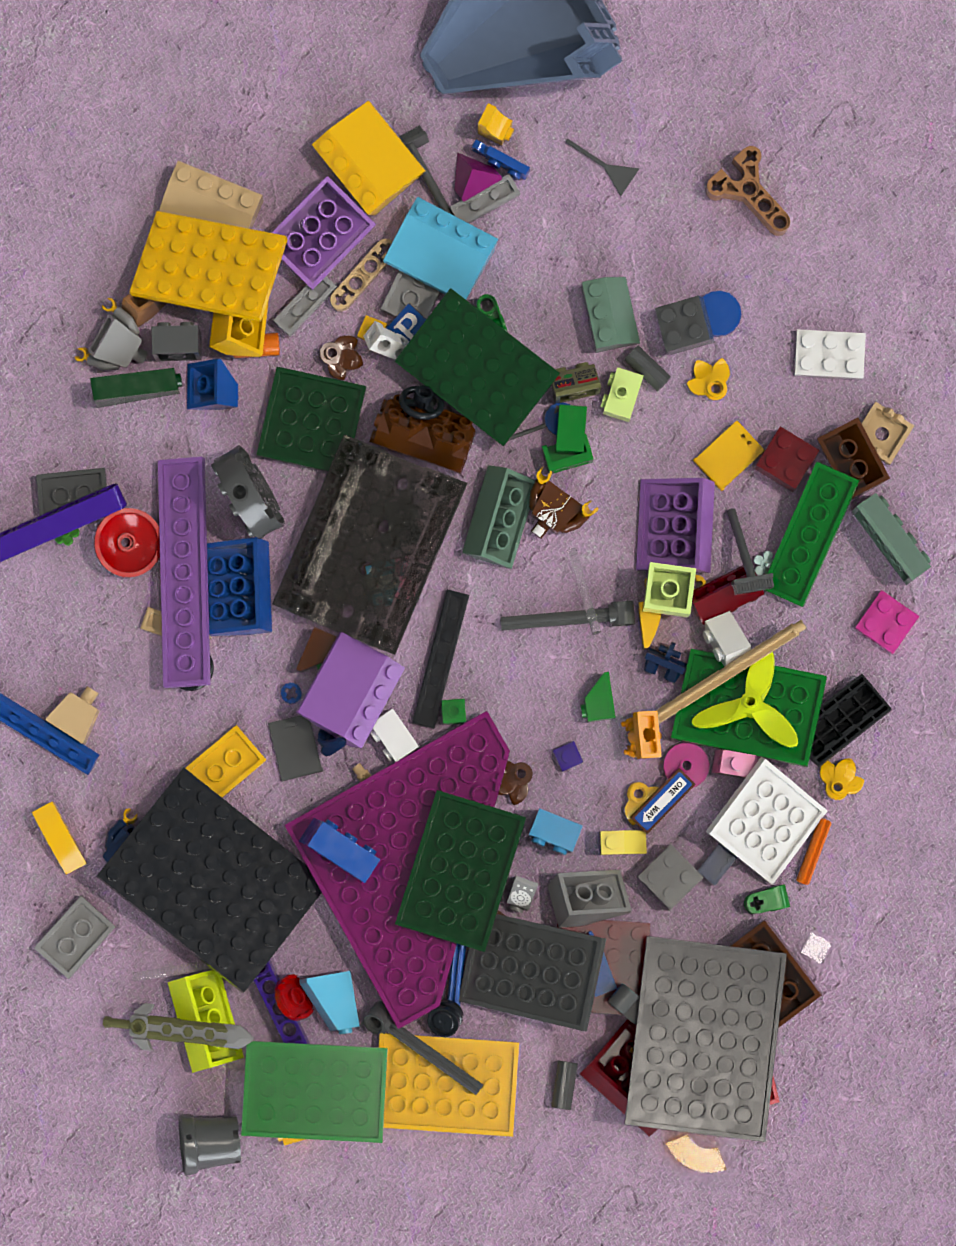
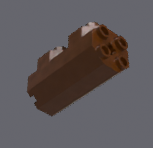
[369,394,476,474]

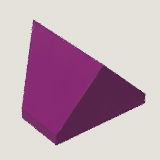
[454,152,502,202]

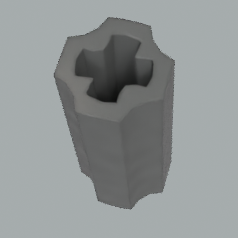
[625,345,671,392]
[551,1060,578,1110]

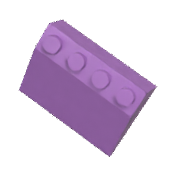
[270,176,376,290]
[636,478,715,573]
[296,632,405,749]

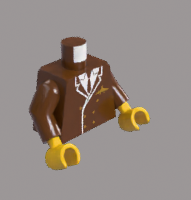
[529,467,598,539]

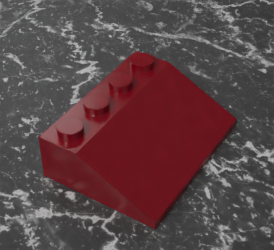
[580,1019,658,1137]

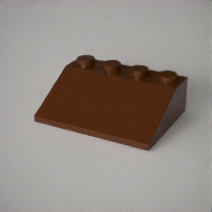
[730,918,822,1028]

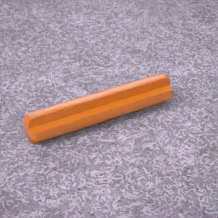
[796,818,831,885]

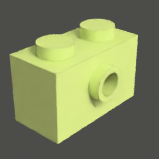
[600,367,644,422]

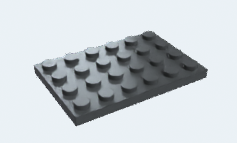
[459,914,606,1032]

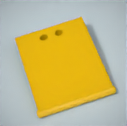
[693,421,765,491]

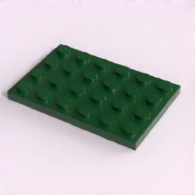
[394,288,560,447]
[395,790,526,952]

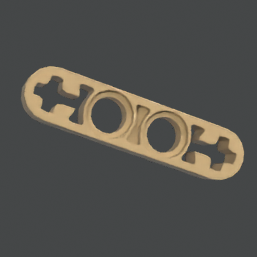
[330,239,393,312]

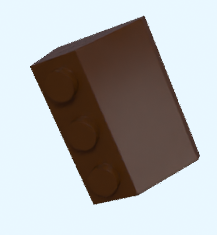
[817,417,890,500]

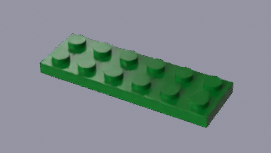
[766,462,860,607]

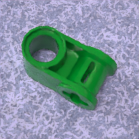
[476,294,508,332]
[744,884,791,914]

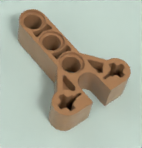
[706,146,790,236]

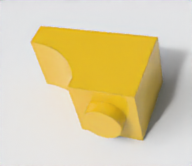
[478,103,514,146]

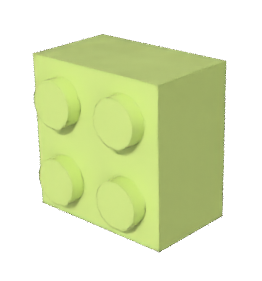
[642,562,696,618]

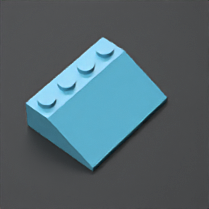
[383,197,498,300]

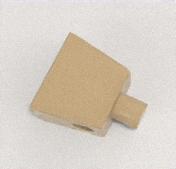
[45,686,100,745]

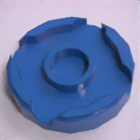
[703,291,742,337]

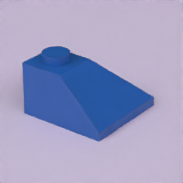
[187,358,238,410]

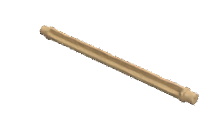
[655,620,807,724]

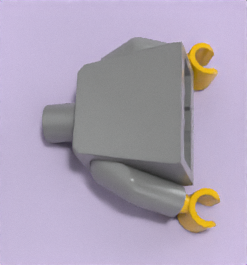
[74,298,147,371]

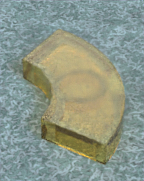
[666,1134,727,1173]

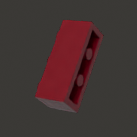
[692,565,764,625]

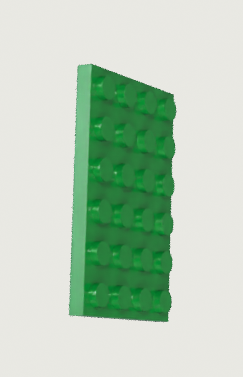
[671,649,827,767]
[241,1041,388,1143]

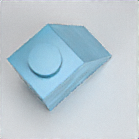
[299,971,360,1035]

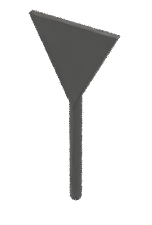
[566,139,640,196]

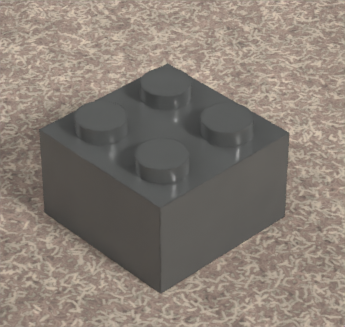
[655,295,715,355]
[151,322,202,362]
[637,844,704,910]

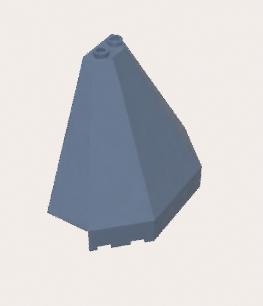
[420,0,623,94]

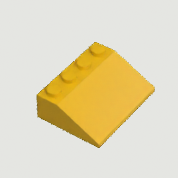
[311,101,426,215]

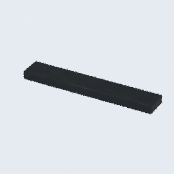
[412,589,470,729]

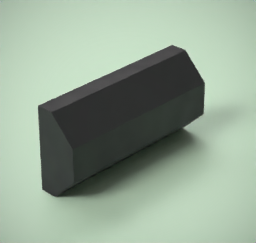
[810,674,892,767]

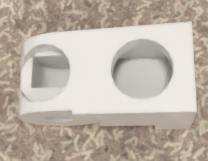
[363,321,409,360]

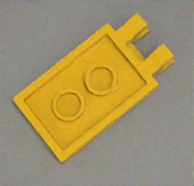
[185,725,266,798]

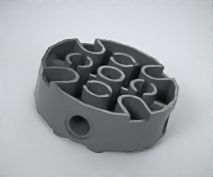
[211,445,285,539]

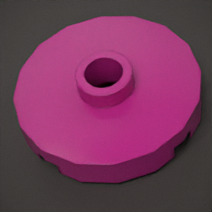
[663,743,710,788]

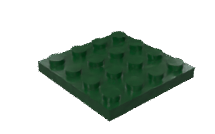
[257,367,367,476]

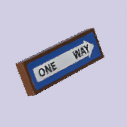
[630,768,696,834]

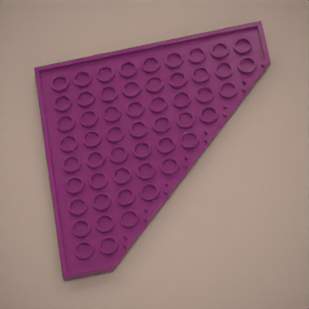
[285,711,510,1029]

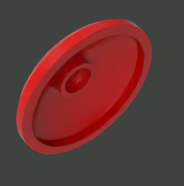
[94,508,160,577]

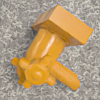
[621,711,662,759]

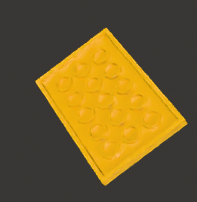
[129,211,287,322]
[379,1033,519,1137]

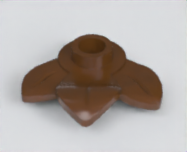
[319,335,363,380]
[498,761,533,805]

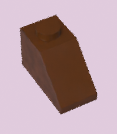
[296,627,337,673]

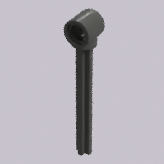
[500,601,635,631]
[363,1001,483,1095]

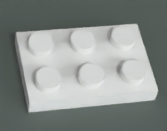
[794,329,866,380]

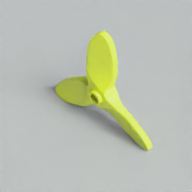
[692,652,798,747]

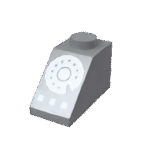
[507,876,538,913]

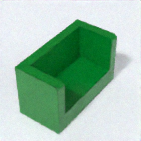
[555,404,587,455]
[541,434,594,474]

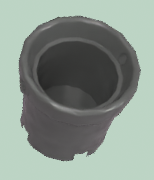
[179,1114,241,1176]

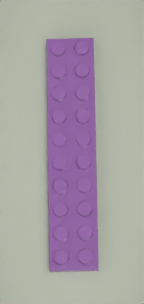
[158,457,211,688]

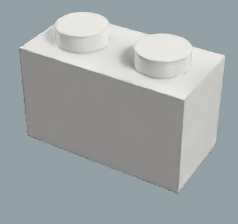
[703,611,751,667]
[370,709,419,762]

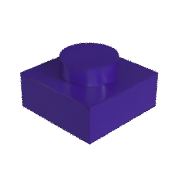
[553,741,583,772]

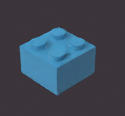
[528,808,583,855]

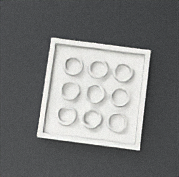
[706,757,827,885]

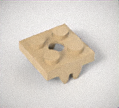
[861,401,914,465]

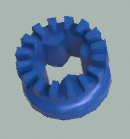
[281,683,302,704]

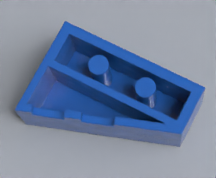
[299,818,381,883]

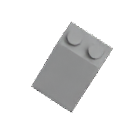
[548,870,632,928]

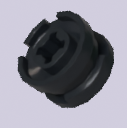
[427,999,464,1037]

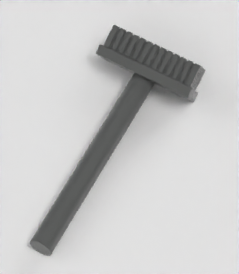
[399,125,453,215]
[727,508,774,595]

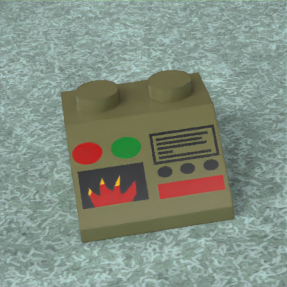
[551,362,601,404]

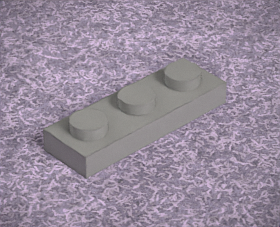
[450,174,521,224]
[273,277,337,337]

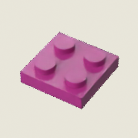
[855,590,919,655]

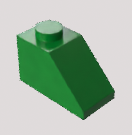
[581,672,616,723]

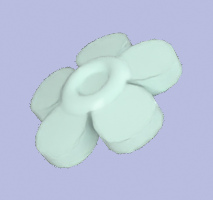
[753,551,774,575]

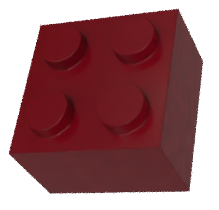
[754,426,819,492]

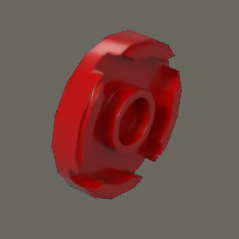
[275,974,314,1021]

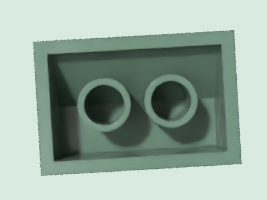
[581,277,640,353]

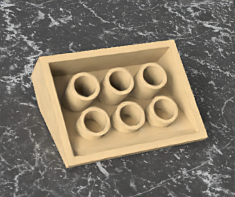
[159,161,264,229]

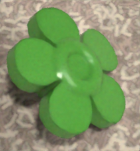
[55,529,80,546]

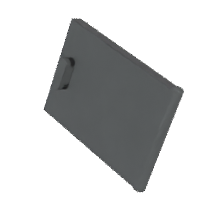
[268,715,323,782]

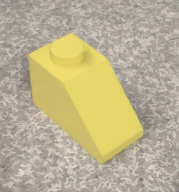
[599,830,647,855]

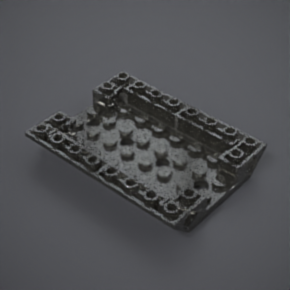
[272,435,468,655]

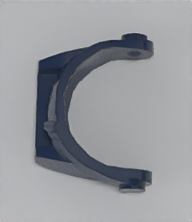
[317,728,346,757]

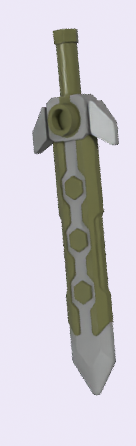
[103,1003,254,1051]

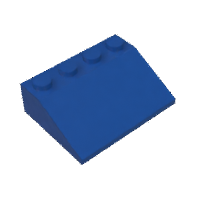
[207,537,272,636]

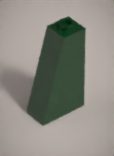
[90,368,183,408]

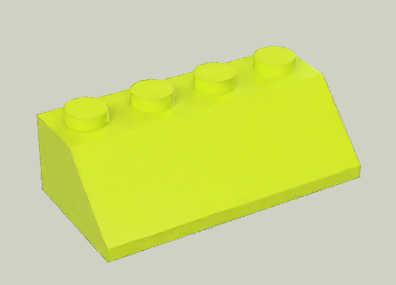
[167,970,244,1073]

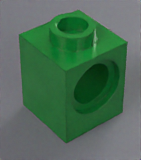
[441,699,466,725]

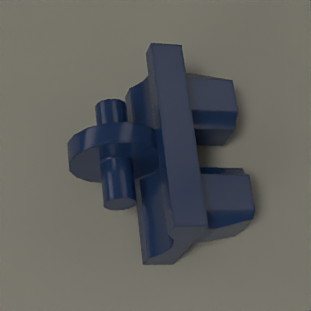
[644,642,687,683]

